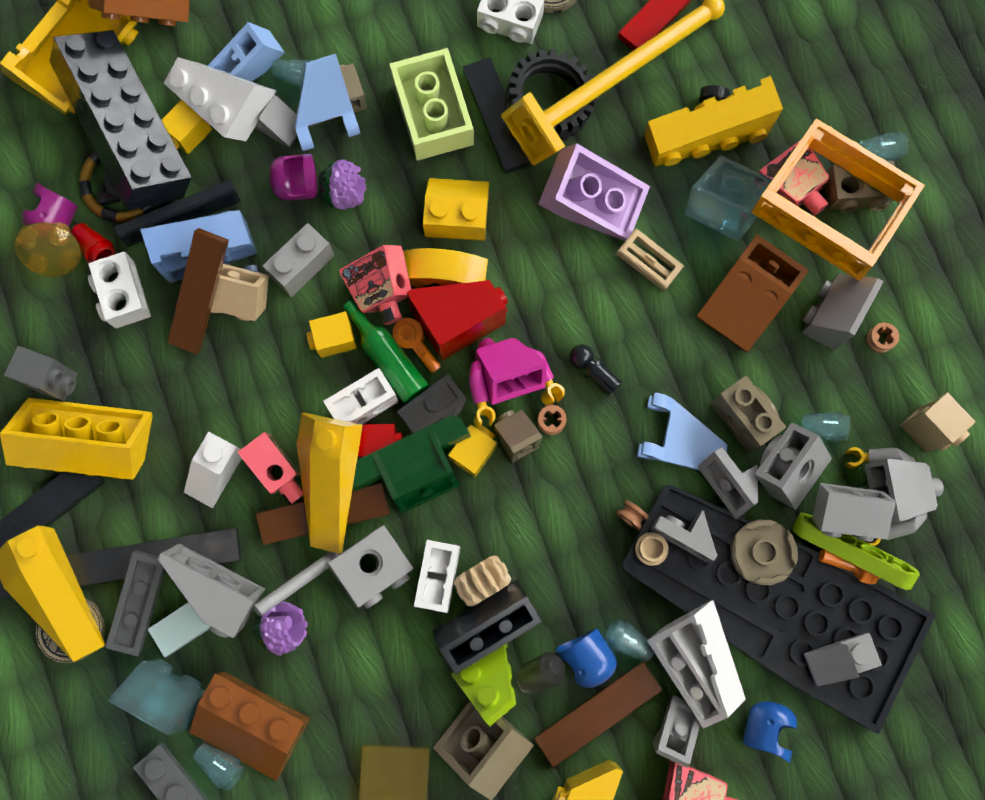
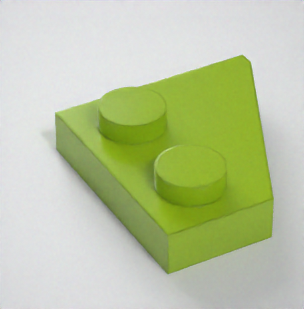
[451,643,516,726]

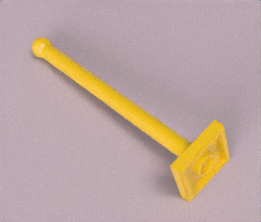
[501,0,725,166]

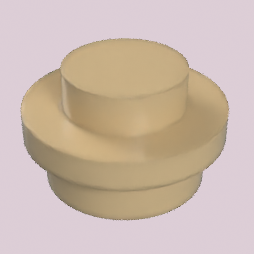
[635,532,669,566]

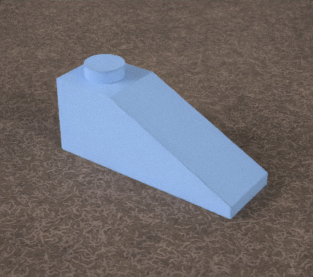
[208,22,285,82]

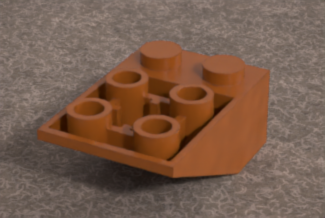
[696,234,809,353]

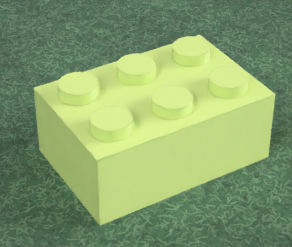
[389,48,474,160]

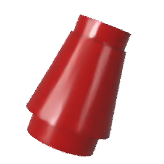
[71,223,115,263]

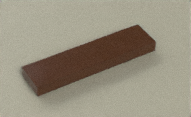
[167,228,229,355]
[256,483,390,545]
[534,661,662,768]

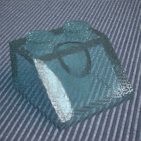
[685,155,773,241]
[108,658,205,735]

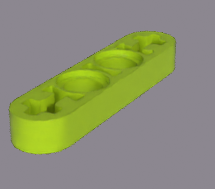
[792,513,920,590]

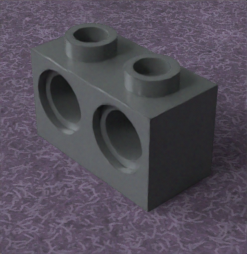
[4,346,78,402]

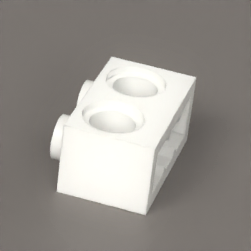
[477,0,544,44]
[88,251,151,329]
[323,368,398,425]
[414,540,461,613]

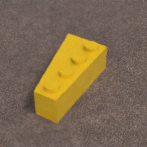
[644,76,783,166]

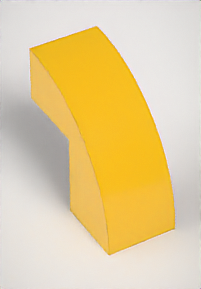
[403,248,488,288]

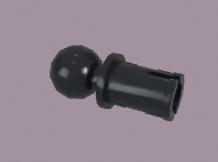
[570,344,622,396]

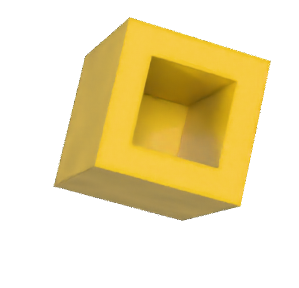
[161,99,213,154]
[306,311,357,358]
[448,424,497,478]

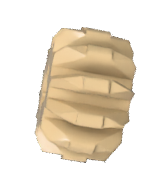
[454,556,511,606]

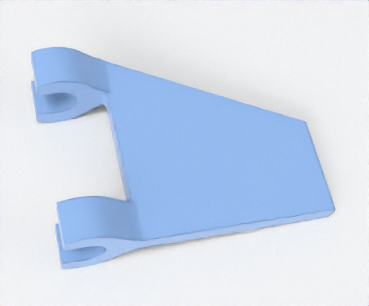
[295,54,360,151]
[637,393,728,471]

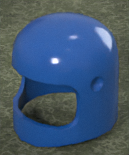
[555,628,617,688]
[742,701,797,763]

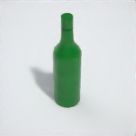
[343,300,430,405]

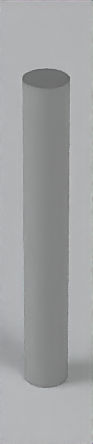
[253,552,340,616]

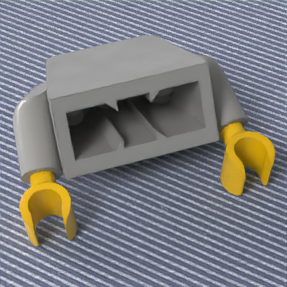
[844,447,944,546]

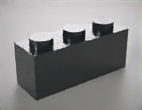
[432,580,542,675]

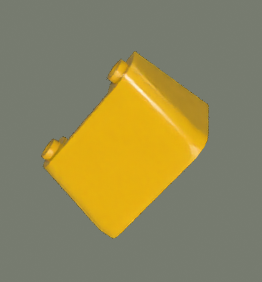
[0,0,139,115]

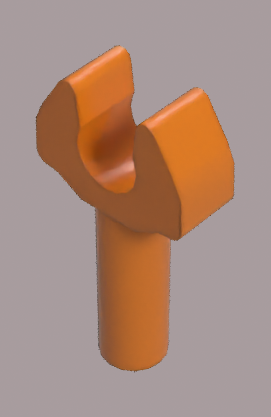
[818,549,879,584]

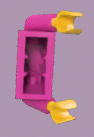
[469,338,565,429]

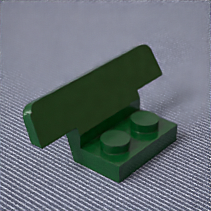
[353,415,471,513]

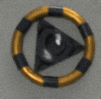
[78,151,158,223]

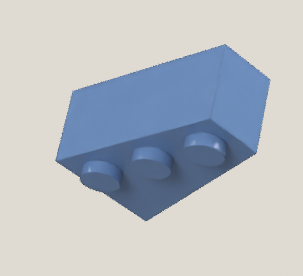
[140,210,257,283]

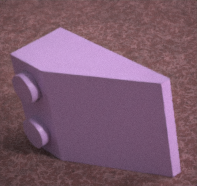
[538,143,650,241]

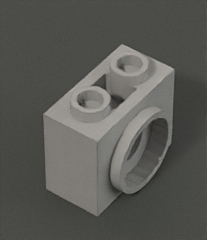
[755,422,832,510]
[327,525,414,609]

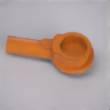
[393,317,441,374]

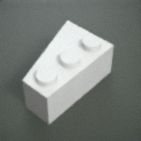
[164,57,276,141]
[647,600,746,729]

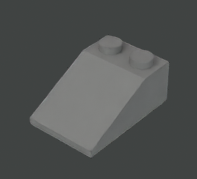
[158,543,266,638]

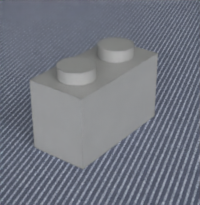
[263,223,335,297]
[812,483,896,542]

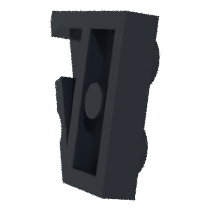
[397,374,467,433]

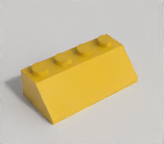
[0,398,152,480]

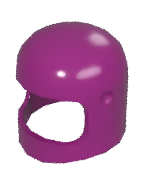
[269,154,318,200]
[21,182,78,240]

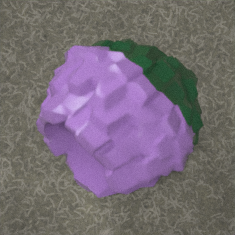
[318,159,366,210]
[252,601,308,655]

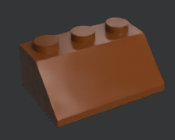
[87,0,190,26]
[189,671,310,781]

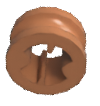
[866,322,899,353]
[537,405,567,435]
[616,500,649,531]

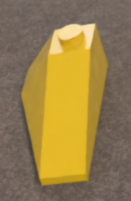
[297,413,363,554]
[0,525,106,662]

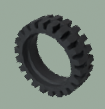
[505,49,596,141]

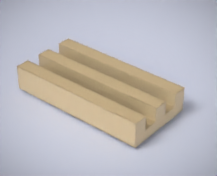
[616,228,684,291]

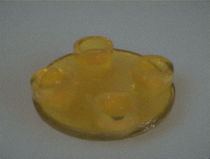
[15,222,81,277]

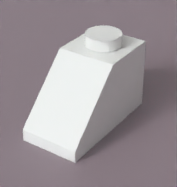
[184,432,242,508]

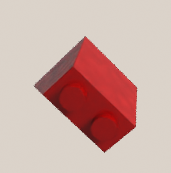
[406,280,508,361]

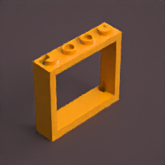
[751,119,925,281]

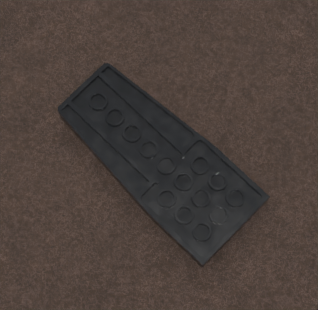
[621,485,936,734]

